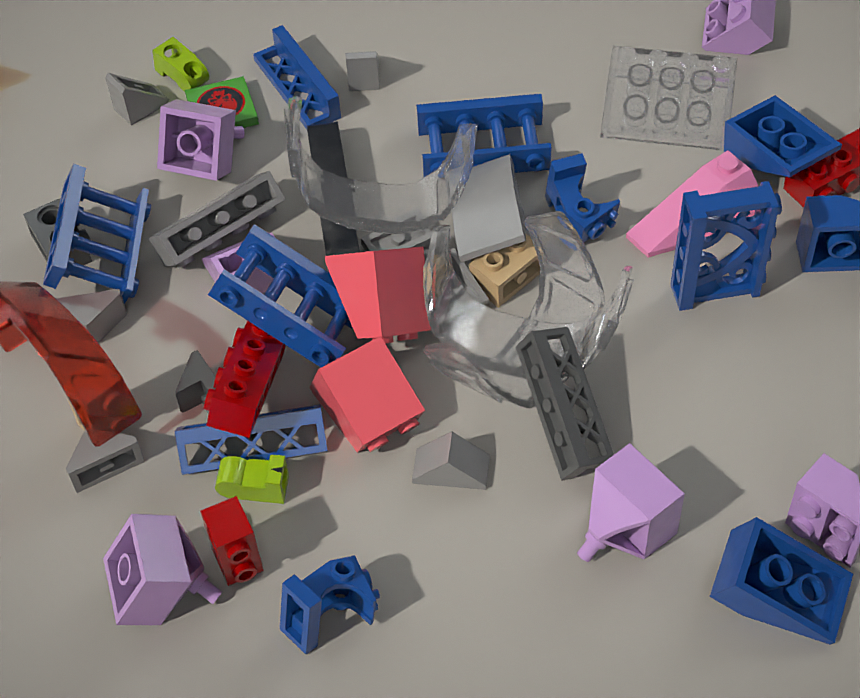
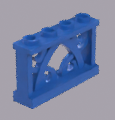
[670,181,782,311]

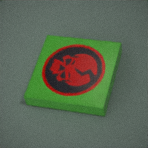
[185,76,259,128]

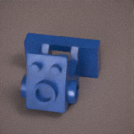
[545,153,620,245]
[280,555,380,654]

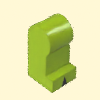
[152,37,210,91]
[215,455,289,504]

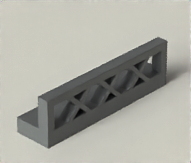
[515,327,614,481]

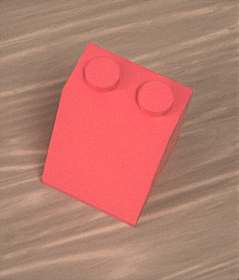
[325,246,432,344]
[309,336,425,453]

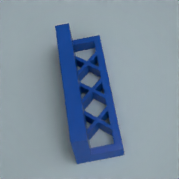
[253,25,341,129]
[175,404,328,475]

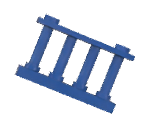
[416,94,552,181]
[43,163,151,304]
[208,224,353,367]

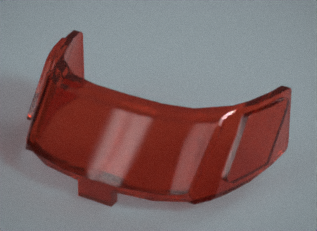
[0,281,142,447]

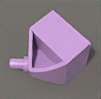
[157,99,245,181]
[577,443,685,562]
[103,514,222,625]

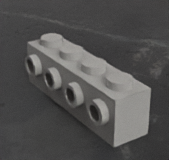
[149,171,286,268]

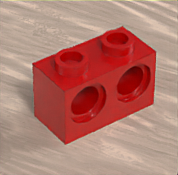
[200,496,264,586]

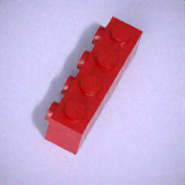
[783,128,860,208]
[203,321,286,438]

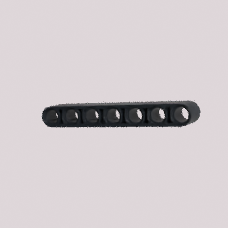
[307,121,360,272]

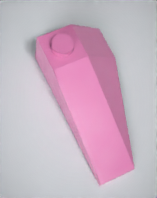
[626,150,758,257]

